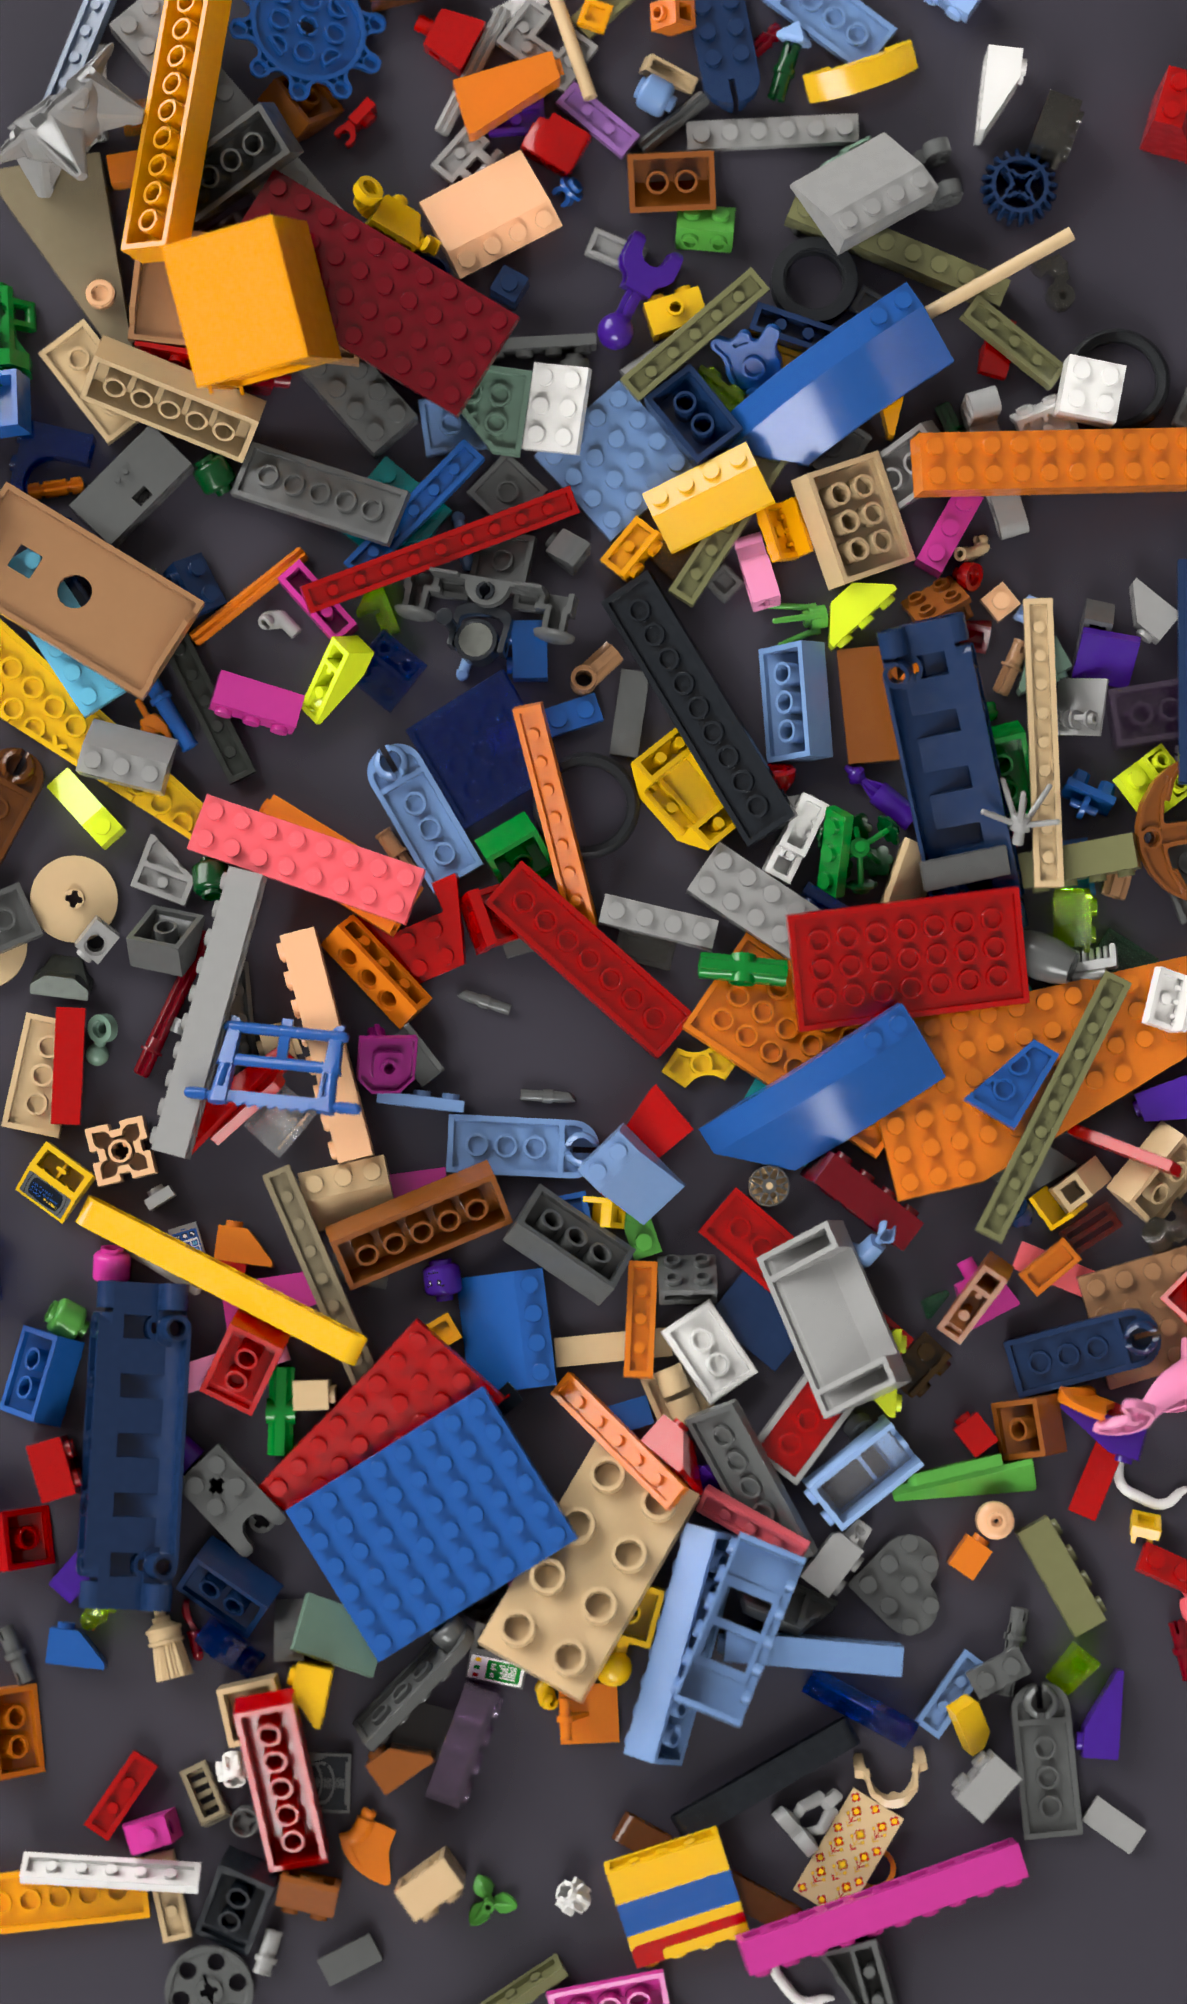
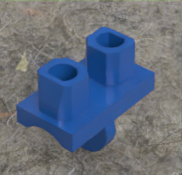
[1060,768,1117,820]

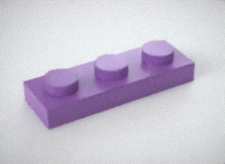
[556,81,640,160]

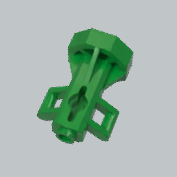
[0,282,37,386]

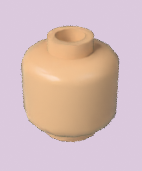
[975,1500,1015,1540]

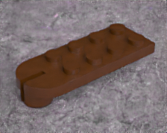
[0,747,45,867]

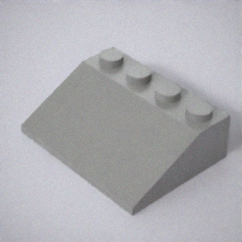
[790,132,939,255]

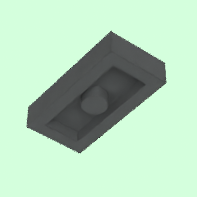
[965,1645,1032,1700]

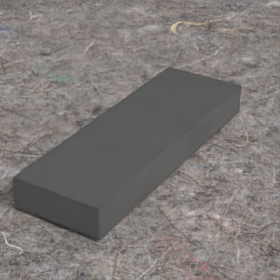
[609,668,649,759]
[919,844,1011,892]

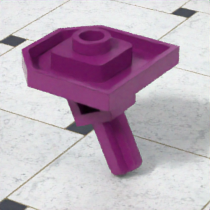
[356,1024,418,1094]

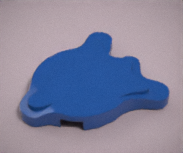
[710,324,783,395]

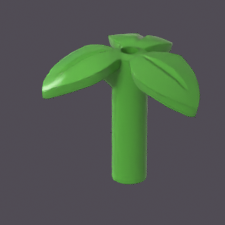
[469,1874,518,1926]

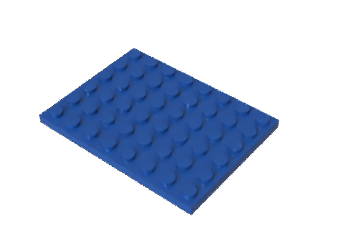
[285,1386,579,1662]

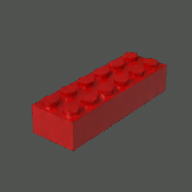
[233,1687,329,1873]

